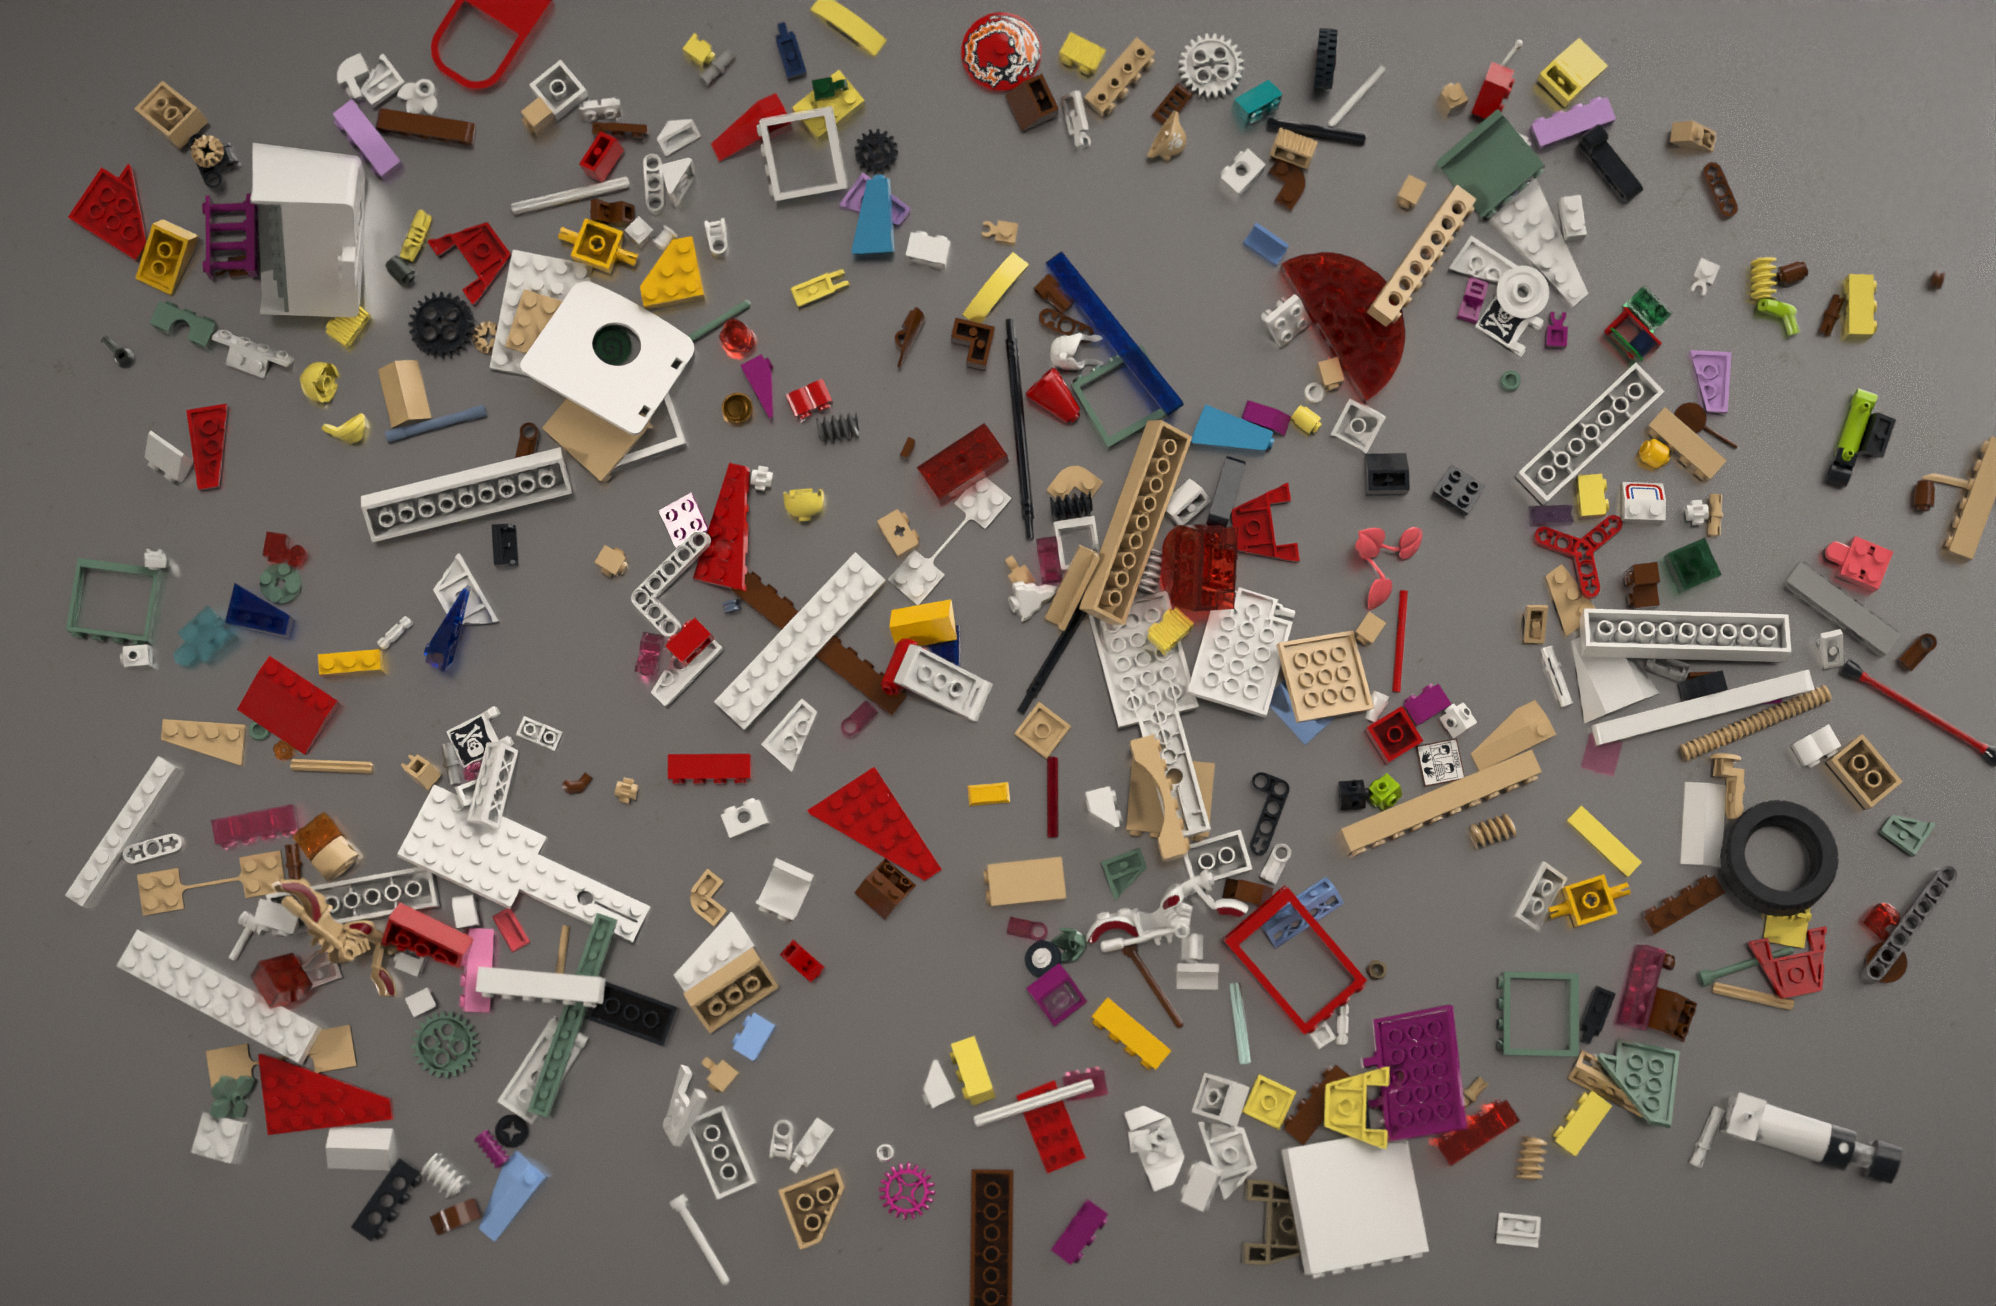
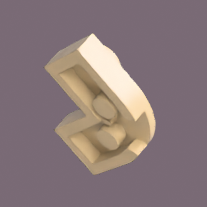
[1046,466,1103,501]
[690,869,727,927]

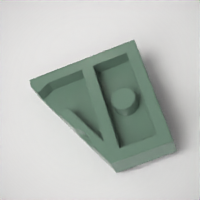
[1879,815,1936,857]
[1101,847,1147,899]

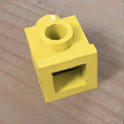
[683,33,716,68]

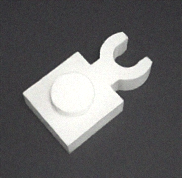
[1690,258,1720,297]
[144,549,166,570]
[1128,1128,1166,1153]

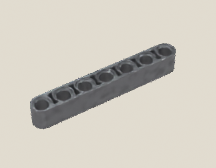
[1863,865,1958,984]

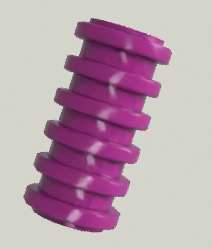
[474,1130,510,1169]

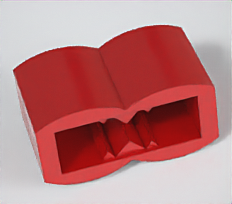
[785,379,833,421]

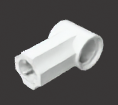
[1259,844,1291,885]

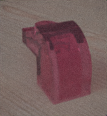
[1036,536,1062,584]
[634,632,664,675]

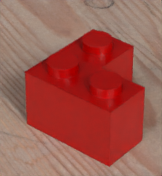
[1471,62,1515,119]

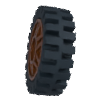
[1314,28,1338,89]

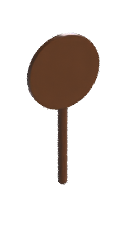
[1674,402,1738,448]

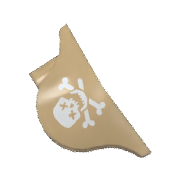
[1147,111,1186,161]

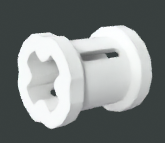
[651,225,678,251]

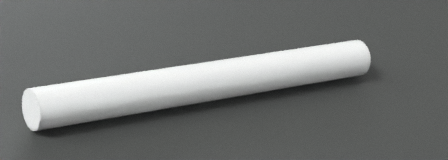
[1327,65,1386,128]

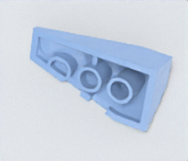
[479,1150,548,1242]

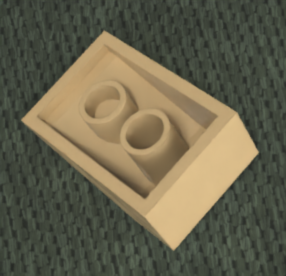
[134,81,208,150]

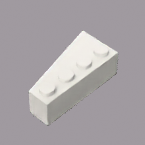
[674,911,755,992]

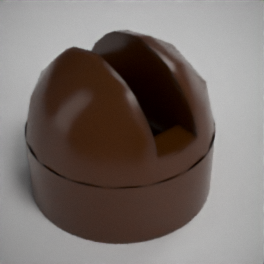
[1658,953,1676,970]

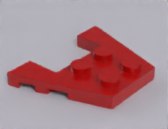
[427,222,512,306]
[1231,483,1300,562]
[1748,926,1827,999]

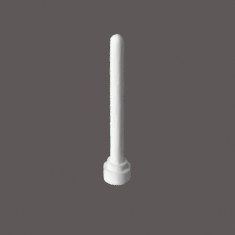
[669,1194,729,1285]

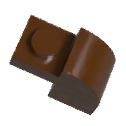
[590,199,635,227]
[1222,878,1274,907]
[430,1198,481,1236]

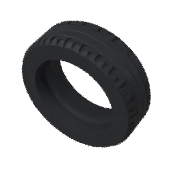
[1720,800,1839,917]

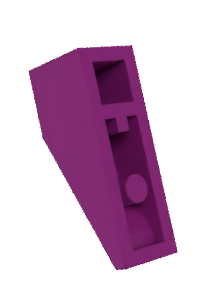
[740,354,774,422]

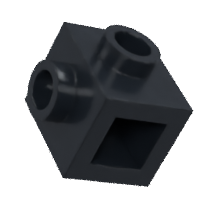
[1338,780,1369,810]

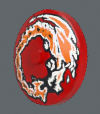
[961,12,1042,93]

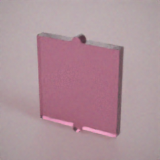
[1581,733,1623,776]

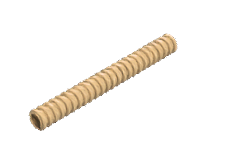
[1680,685,1832,761]

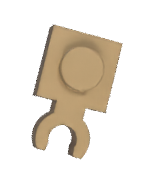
[982,220,1018,245]

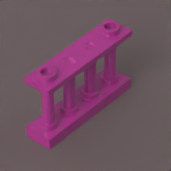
[202,193,258,279]

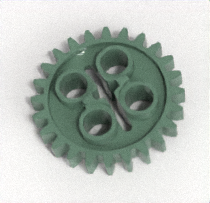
[411,1011,479,1078]

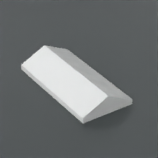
[1680,782,1726,867]

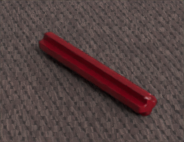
[1047,756,1058,838]

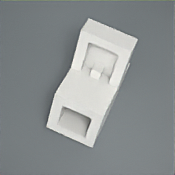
[337,53,370,104]
[452,893,480,930]

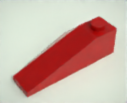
[711,93,793,162]

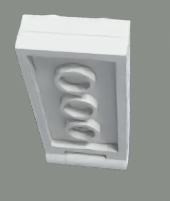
[894,644,993,722]
[497,1016,589,1124]

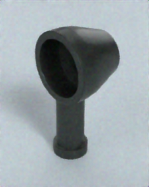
[100,335,135,368]

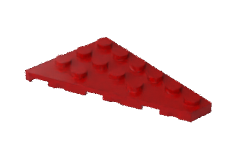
[807,767,942,881]

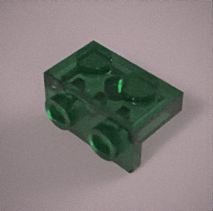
[1622,285,1673,334]

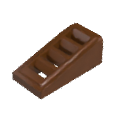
[1151,83,1193,125]

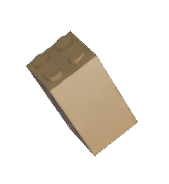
[984,857,1066,908]

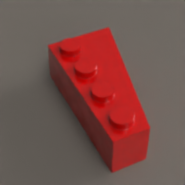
[381,902,474,968]

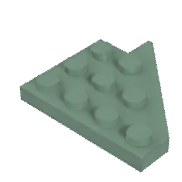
[1597,1038,1680,1129]

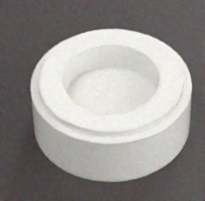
[1304,382,1325,404]

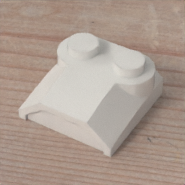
[1330,398,1386,454]

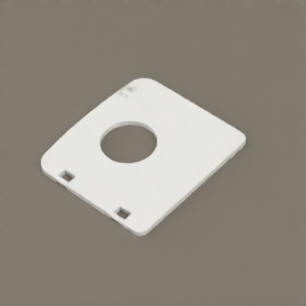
[520,281,694,435]

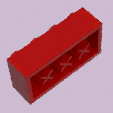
[1016,1080,1086,1174]

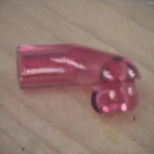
[463,760,482,780]

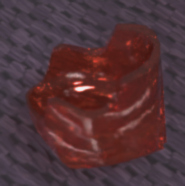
[719,318,756,353]

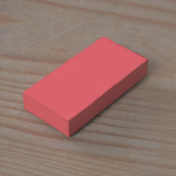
[492,908,531,953]

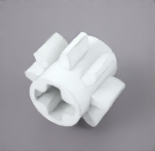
[750,466,773,491]
[1685,500,1709,525]

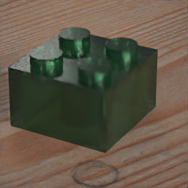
[1664,538,1722,594]

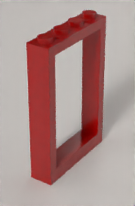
[1222,885,1367,1035]

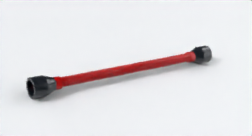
[1841,659,1996,765]

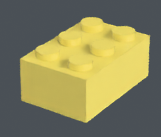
[792,70,865,144]

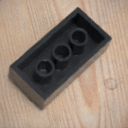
[585,981,679,1047]

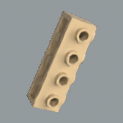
[1084,37,1155,117]

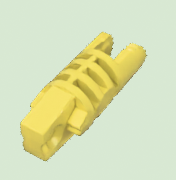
[400,209,432,262]

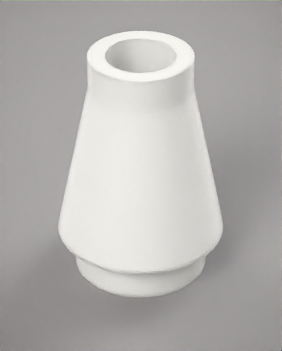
[1365,691,1389,722]

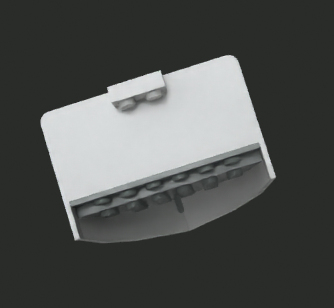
[251,143,365,317]

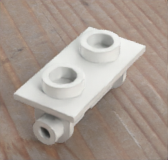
[579,97,622,122]

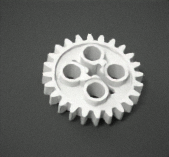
[1179,33,1244,99]

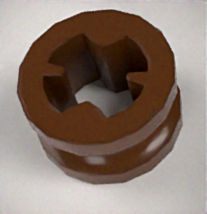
[1929,269,1945,290]

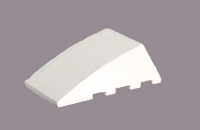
[1571,637,1660,724]

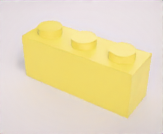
[1845,274,1877,339]
[950,1036,996,1106]
[1553,1091,1612,1156]

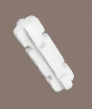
[377,616,413,650]
[1336,1004,1349,1045]

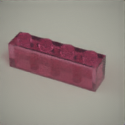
[211,804,300,849]
[1616,945,1666,1031]

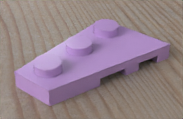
[839,172,912,225]
[1690,350,1732,414]

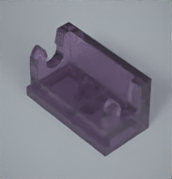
[1529,505,1574,527]

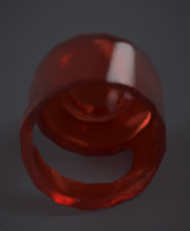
[1863,902,1901,942]

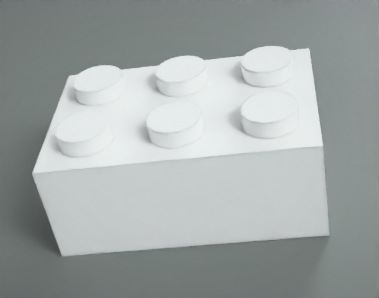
[1183,829,1252,881]

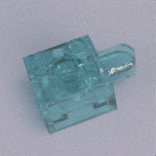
[173,605,240,667]

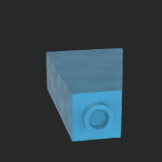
[852,175,895,255]
[1190,404,1275,454]

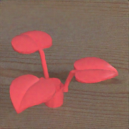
[1355,527,1422,610]

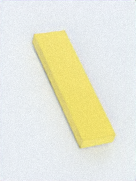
[1567,805,1642,877]

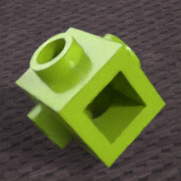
[1368,773,1402,811]

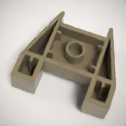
[1241,1179,1301,1265]

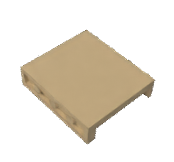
[542,398,653,482]
[1126,756,1215,842]

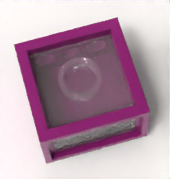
[1026,963,1087,1027]

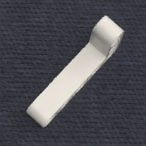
[631,531,711,637]

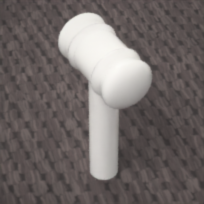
[228,911,265,961]

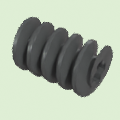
[816,412,860,443]

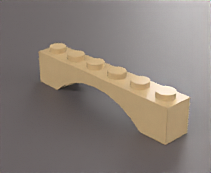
[1129,734,1190,863]

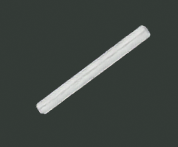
[511,177,630,215]
[973,1079,1094,1127]

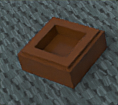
[900,437,916,461]

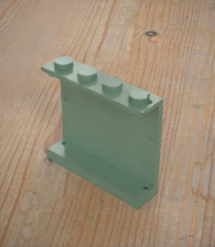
[1435,109,1546,219]

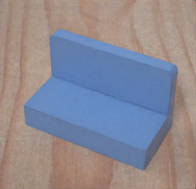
[1243,223,1289,266]

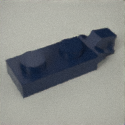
[776,22,807,79]

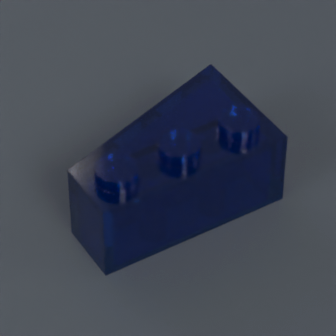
[225,583,294,639]

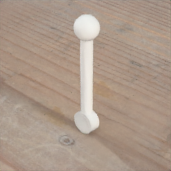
[1500,40,1523,66]

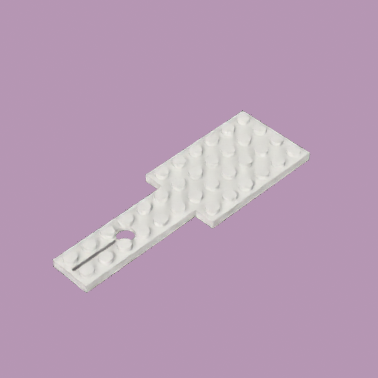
[1088,591,1211,837]
[397,785,650,944]

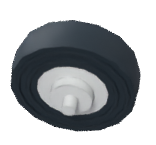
[1025,941,1062,978]

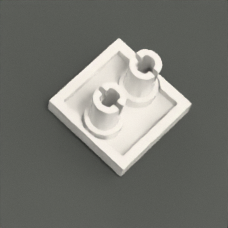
[1261,294,1312,348]

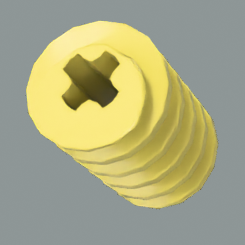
[1751,257,1777,301]

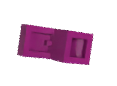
[1241,400,1291,436]

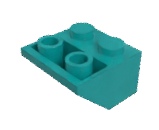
[1233,79,1283,124]

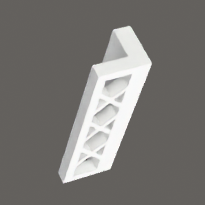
[467,742,518,829]

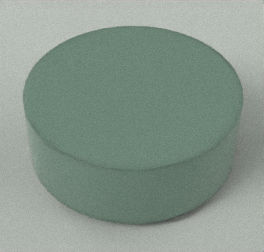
[1500,370,1521,392]
[249,721,270,741]

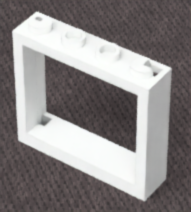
[757,106,848,201]
[612,392,687,472]

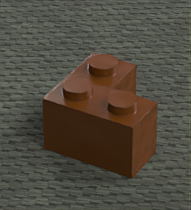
[951,318,995,370]
[1624,562,1660,610]

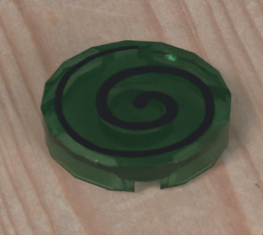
[592,326,632,366]

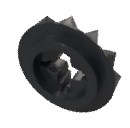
[495,1114,529,1148]

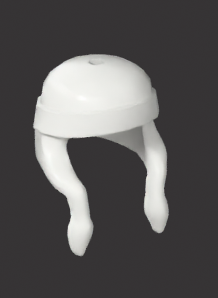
[1050,333,1104,371]

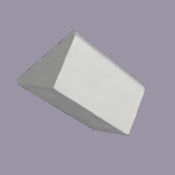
[661,158,696,208]
[1511,861,1568,933]
[326,1127,393,1171]

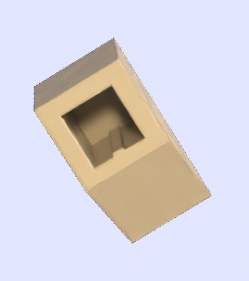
[1670,121,1716,152]

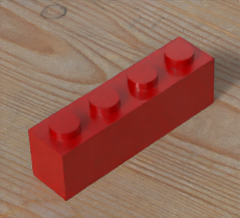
[668,753,751,784]

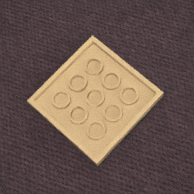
[1276,630,1374,723]

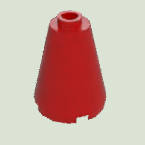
[1025,367,1080,423]
[881,638,928,695]

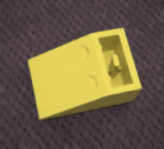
[1537,38,1608,108]

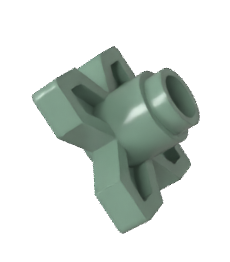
[210,1075,254,1118]

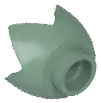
[1051,928,1087,963]

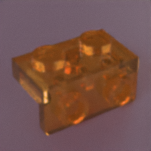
[292,812,344,861]

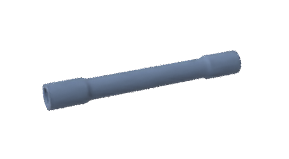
[385,404,487,443]

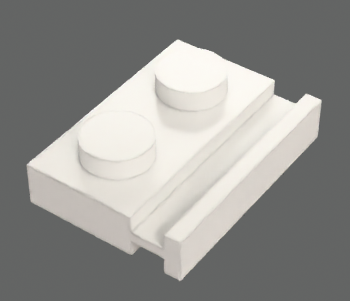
[1496,1213,1541,1248]

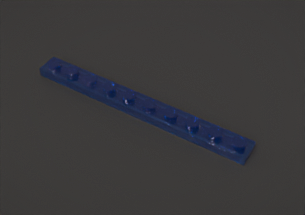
[1046,251,1184,417]

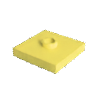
[1242,1074,1297,1130]

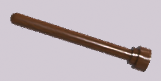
[1120,944,1184,1028]

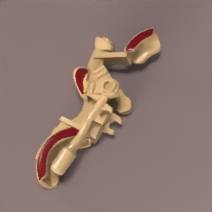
[273,878,399,997]

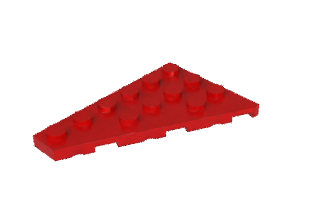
[258,1053,393,1135]

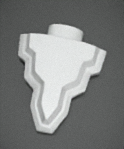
[1008,581,1057,622]

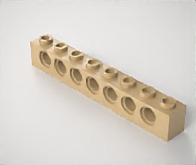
[1367,185,1476,326]

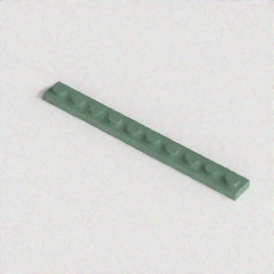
[527,913,618,1118]

